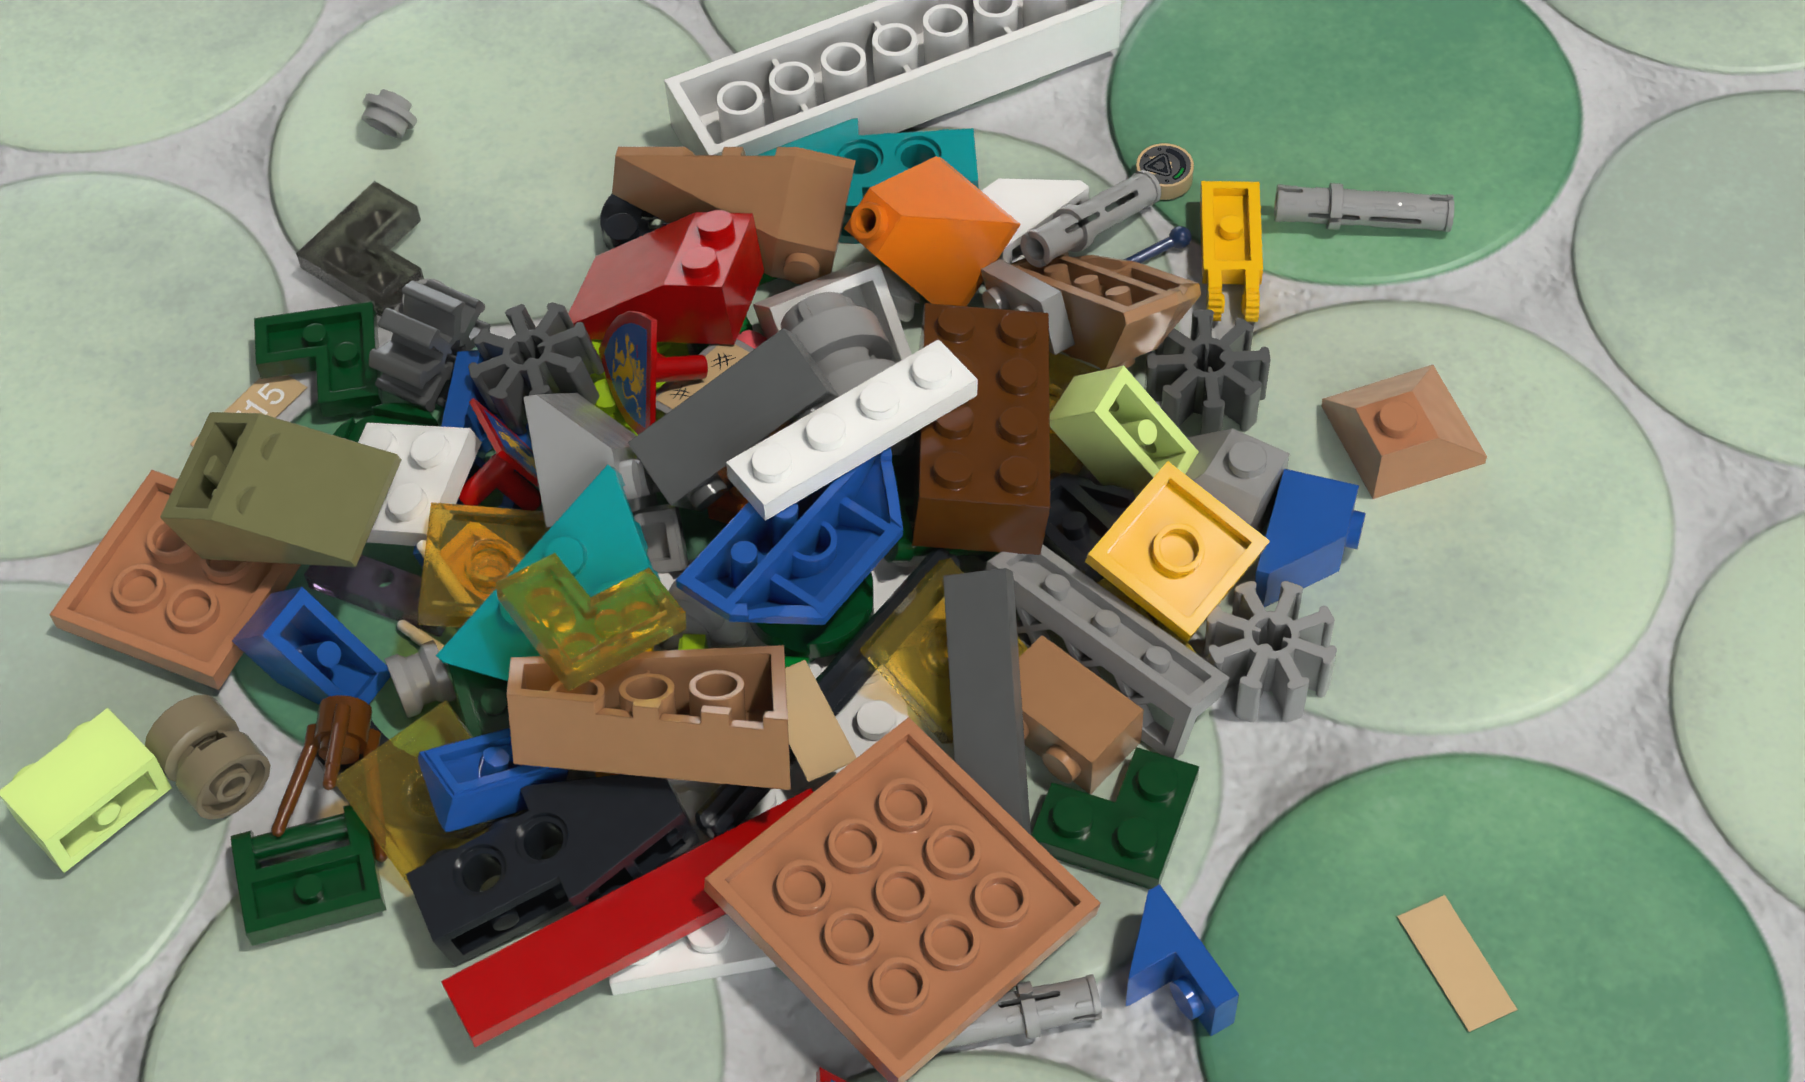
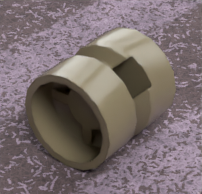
[145,694,271,820]

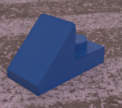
[1125,884,1239,1036]

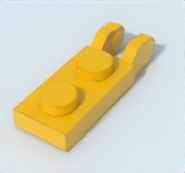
[1200,181,1263,322]

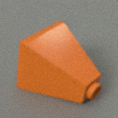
[844,156,1021,306]

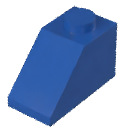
[1255,469,1366,608]
[232,587,391,705]

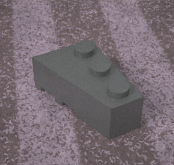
[628,328,839,512]

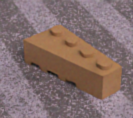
[507,645,791,790]

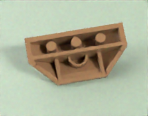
[1011,252,1201,370]

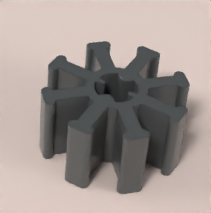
[369,279,490,412]
[468,302,604,435]
[1144,309,1271,435]

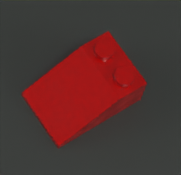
[568,210,764,345]

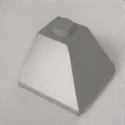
[1185,428,1290,533]

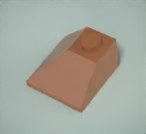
[1321,364,1487,499]

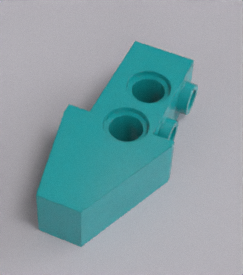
[756,118,979,244]

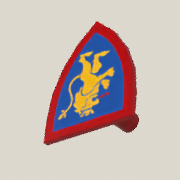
[598,311,708,435]
[459,398,542,513]

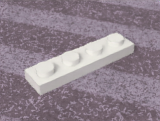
[726,339,978,521]

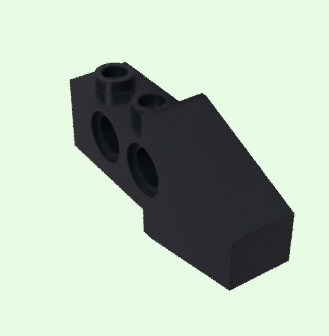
[406,774,700,967]

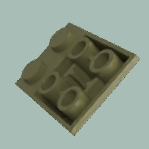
[160,412,402,567]

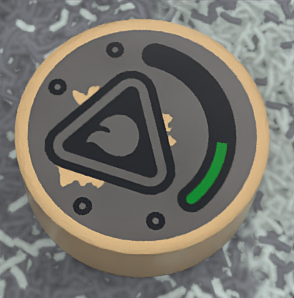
[1136,143,1194,200]

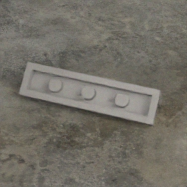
[986,545,1230,759]

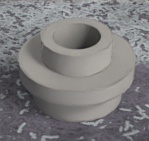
[361,89,417,139]

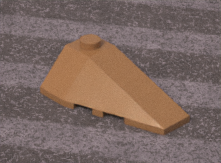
[612,147,856,285]

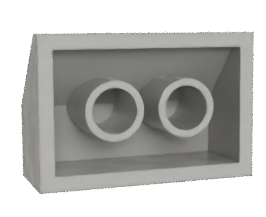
[523,393,661,527]

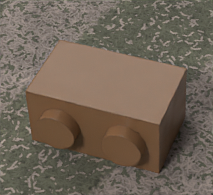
[1019,635,1144,794]

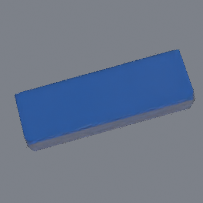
[418,728,569,832]

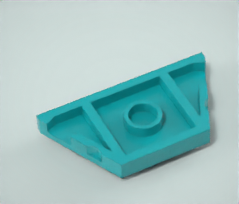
[436,464,668,681]

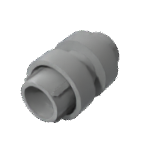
[781,292,914,455]

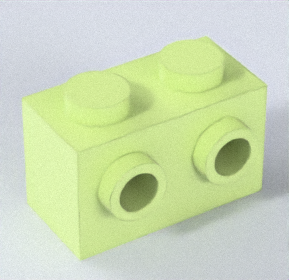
[1050,365,1199,499]
[0,708,172,873]

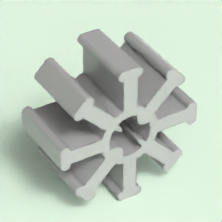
[1203,581,1337,723]

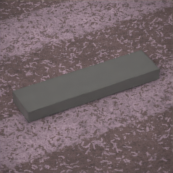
[943,568,1031,835]

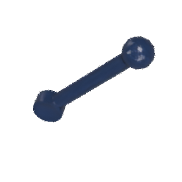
[1124,226,1192,263]

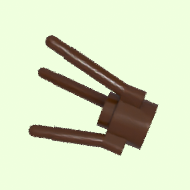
[271,695,388,862]

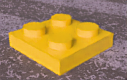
[1085,461,1270,643]

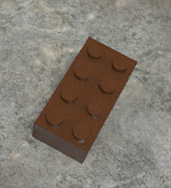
[912,303,1050,555]

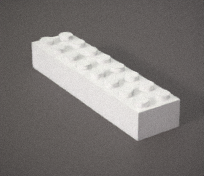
[664,0,1121,156]

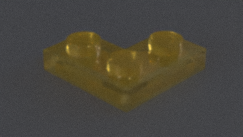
[496,553,687,691]

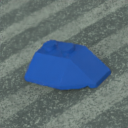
[676,447,903,625]

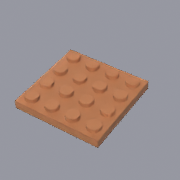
[704,717,1101,1082]

